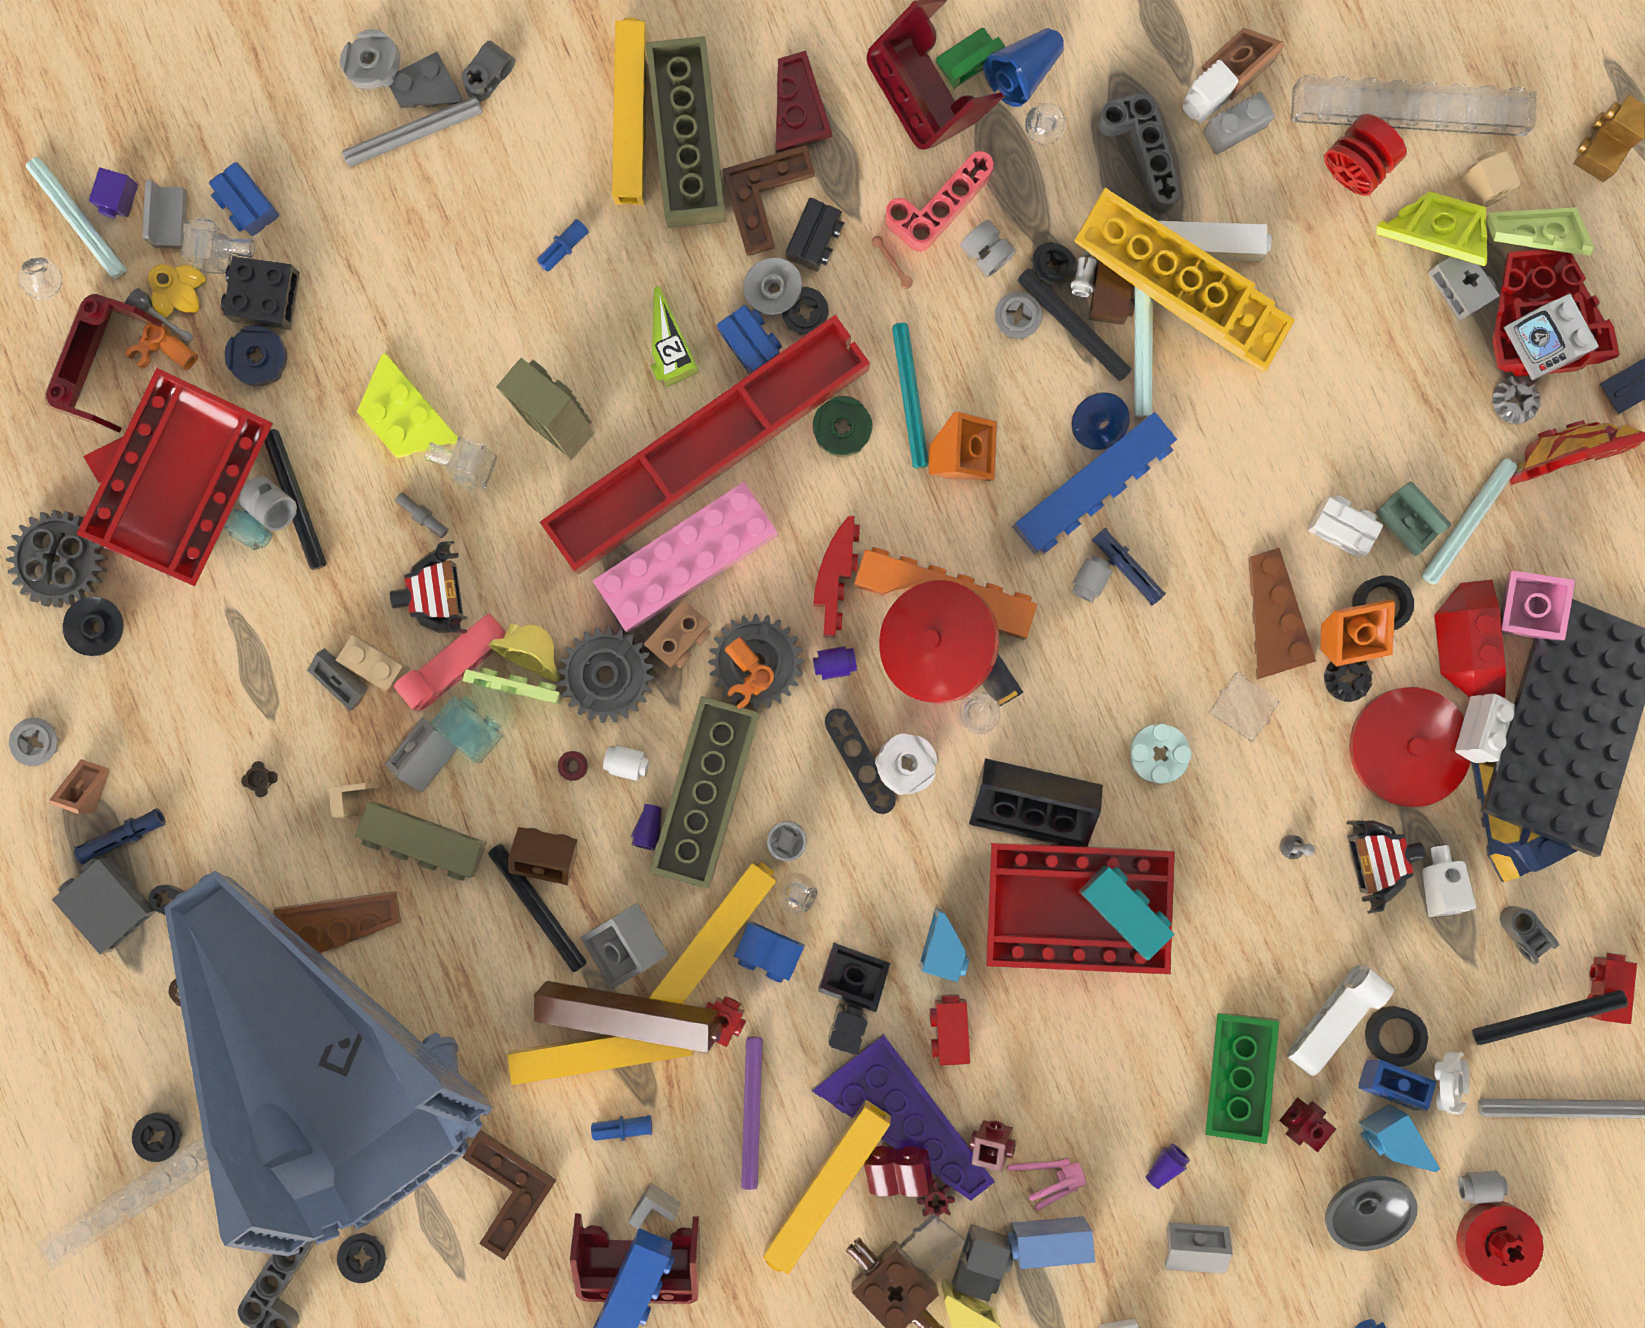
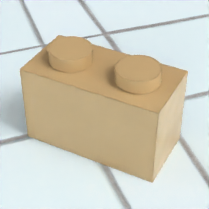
[1459,150,1521,207]
[335,635,410,693]

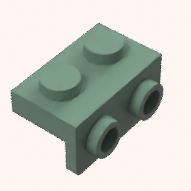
[1375,481,1451,556]

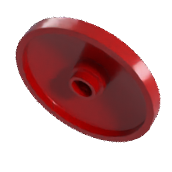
[879,580,999,704]
[1349,687,1471,807]

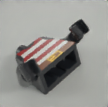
[390,541,468,634]
[1346,820,1426,914]

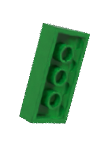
[1205,1013,1279,1144]

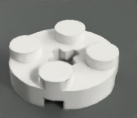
[875,734,937,795]
[1435,1051,1469,1115]

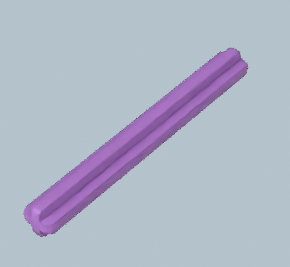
[741,1036,763,1190]

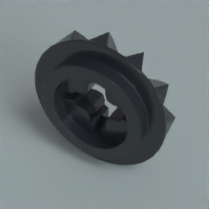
[1031,242,1077,287]
[782,287,829,335]
[1324,661,1373,702]
[132,1112,183,1162]
[337,1232,387,1283]

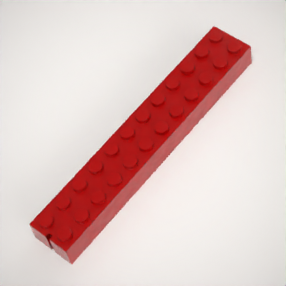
[539,315,870,575]

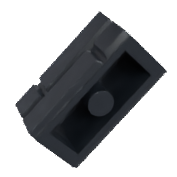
[786,198,845,272]
[828,1002,868,1055]

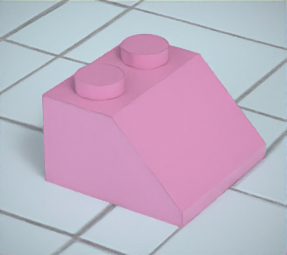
[1500,571,1575,640]

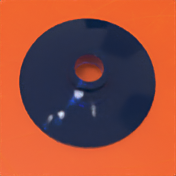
[1071,392,1130,450]

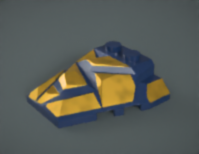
[1471,761,1577,882]

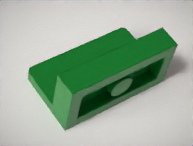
[936,28,1005,89]

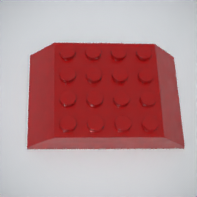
[76,368,273,587]
[986,843,1175,975]

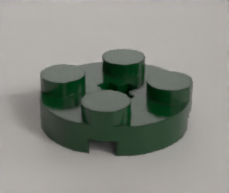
[813,396,872,457]

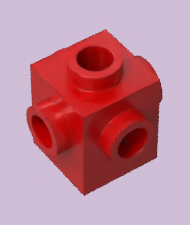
[705,996,746,1047]

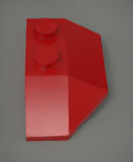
[1434,579,1506,698]

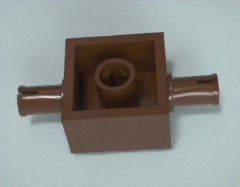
[846,1237,944,1328]

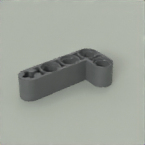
[1097,93,1180,213]
[238,1240,316,1328]

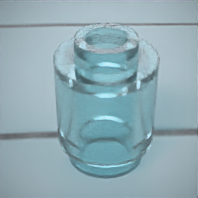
[224,509,272,550]

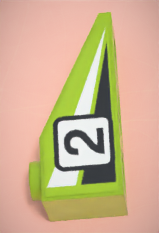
[650,286,699,387]

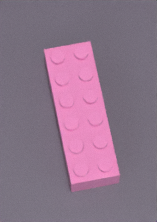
[593,482,778,633]

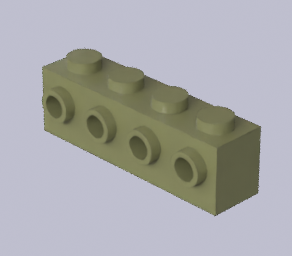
[355,801,487,881]

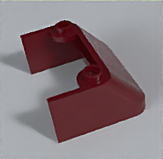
[866,0,1004,150]
[45,294,163,433]
[570,1213,700,1304]

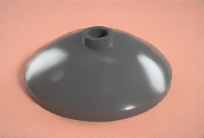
[1325,1176,1418,1251]

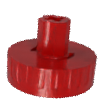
[1456,1201,1544,1286]

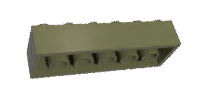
[646,36,726,228]
[496,357,594,460]
[649,696,760,889]

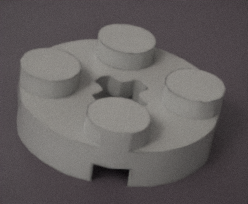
[340,30,400,89]

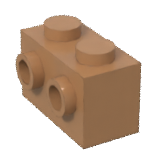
[644,599,712,669]

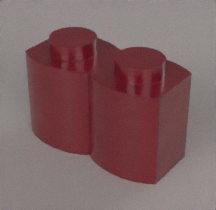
[864,1146,933,1197]

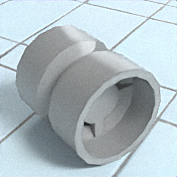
[960,220,1016,277]
[239,476,297,531]
[767,821,807,862]

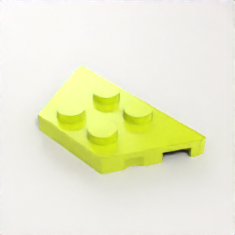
[1377,191,1487,266]
[357,353,460,458]

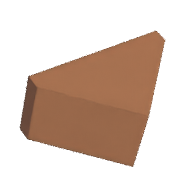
[49,759,109,814]

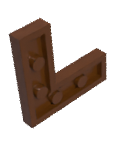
[722,145,815,256]
[462,1130,556,1261]

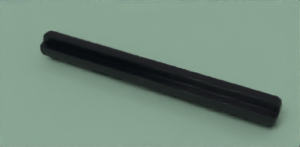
[1018,269,1131,381]
[264,429,326,570]
[488,844,586,972]
[1472,990,1628,1045]

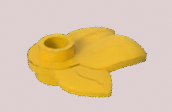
[148,264,207,318]

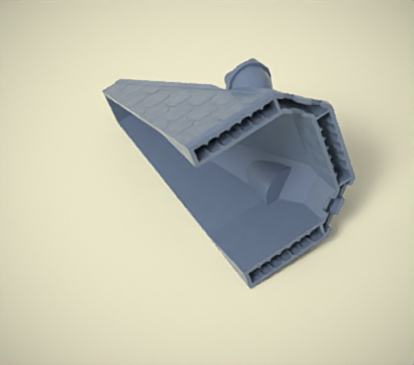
[164,871,492,1257]

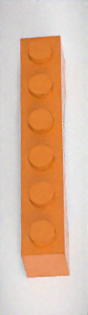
[854,547,1037,640]

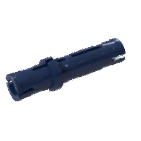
[1092,527,1166,606]
[74,808,166,864]

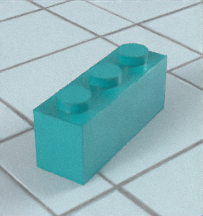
[1079,865,1175,960]

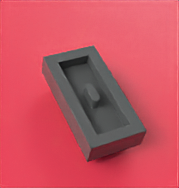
[307,648,368,711]

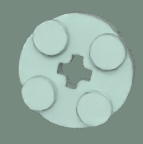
[1130,724,1192,784]

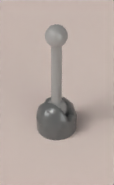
[125,288,193,343]
[1279,835,1315,859]

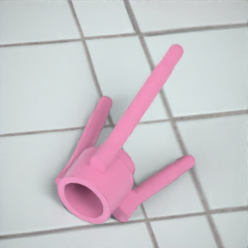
[1007,1158,1086,1210]

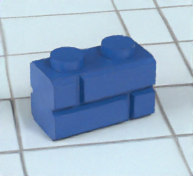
[209,162,280,236]
[717,305,782,374]
[1358,1059,1436,1111]

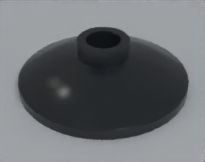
[62,596,124,656]

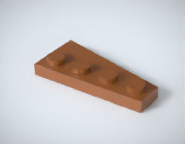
[1249,548,1316,679]
[274,891,401,953]

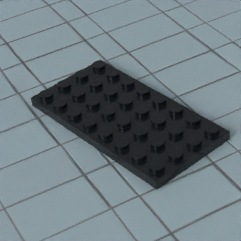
[1481,599,1645,857]

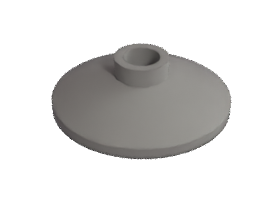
[743,257,802,315]

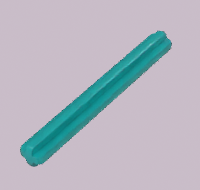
[892,322,929,468]

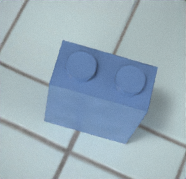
[1007,1216,1095,1269]

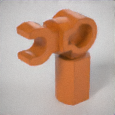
[125,323,198,370]
[725,637,774,709]

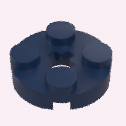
[225,325,287,386]

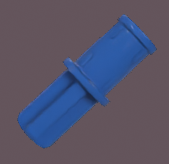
[537,219,589,271]
[591,1115,653,1141]

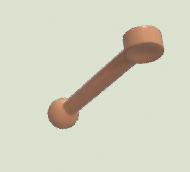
[872,236,913,289]

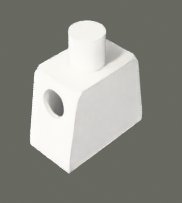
[1422,845,1476,917]

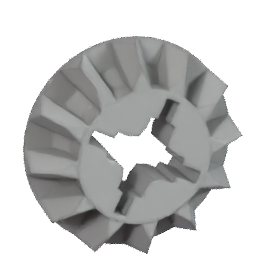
[995,292,1042,339]
[1492,376,1541,424]
[9,718,60,766]

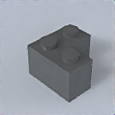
[952,1224,1013,1302]

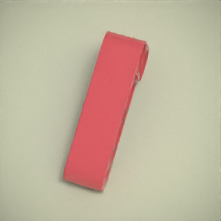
[885,151,994,252]
[393,614,506,711]

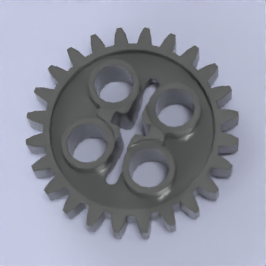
[6,510,108,608]

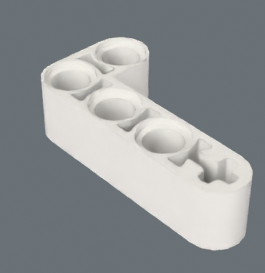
[1287,965,1394,1076]

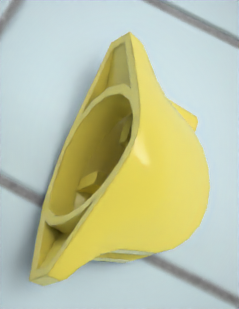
[488,623,560,682]

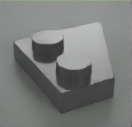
[389,52,463,108]

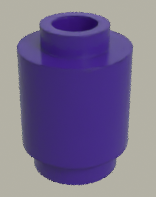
[813,646,857,680]

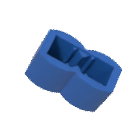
[734,921,805,983]

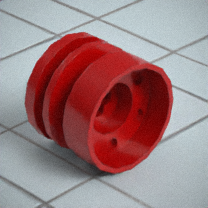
[1324,114,1407,196]

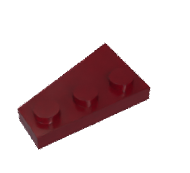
[776,50,832,154]

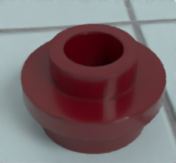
[558,751,588,781]

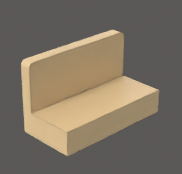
[328,782,380,818]

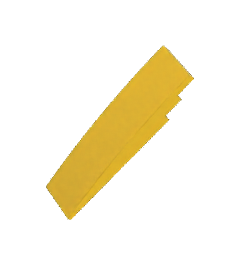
[1074,188,1295,372]

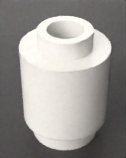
[603,745,649,781]

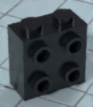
[221,256,300,330]

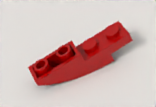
[813,516,860,637]

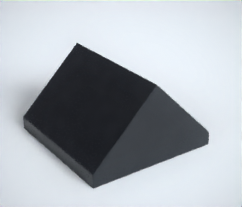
[818,943,890,1012]

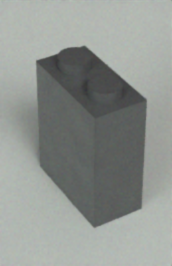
[52,857,156,954]

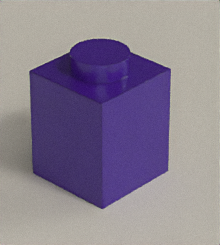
[89,167,138,219]

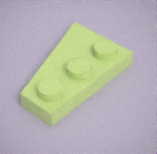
[1486,207,1594,256]
[463,667,563,705]

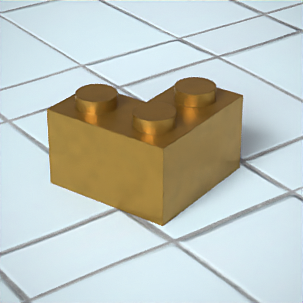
[1573,95,1645,182]

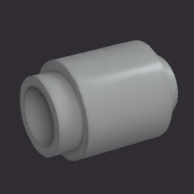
[1071,556,1112,603]
[1458,1171,1508,1204]

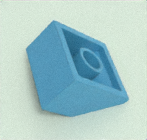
[919,908,969,982]
[1359,1104,1440,1172]

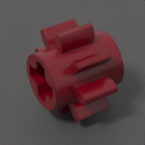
[916,1179,955,1221]

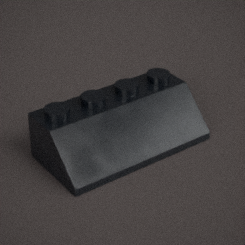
[969,758,1103,846]

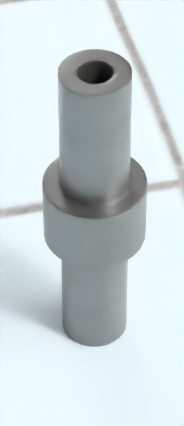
[395,492,449,538]

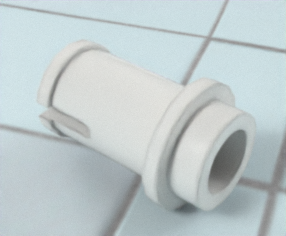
[1070,257,1097,297]

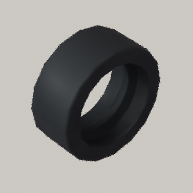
[1352,575,1414,630]
[1365,1006,1429,1067]

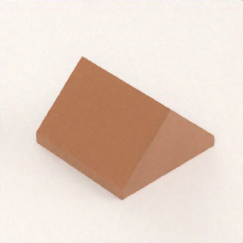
[1201,28,1284,101]

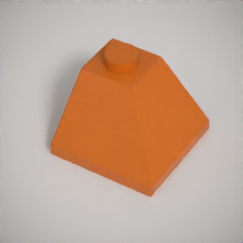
[929,412,997,481]
[1320,599,1395,666]

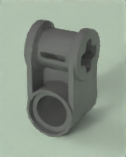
[462,40,515,101]
[1500,906,1559,965]

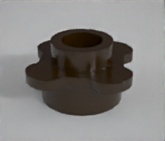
[241,761,278,797]

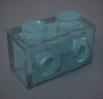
[430,696,504,763]

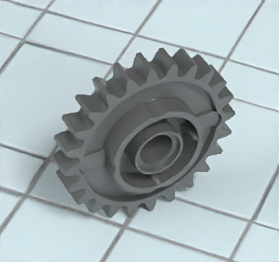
[708,614,804,710]
[558,627,655,723]

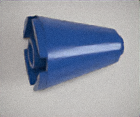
[983,28,1064,107]

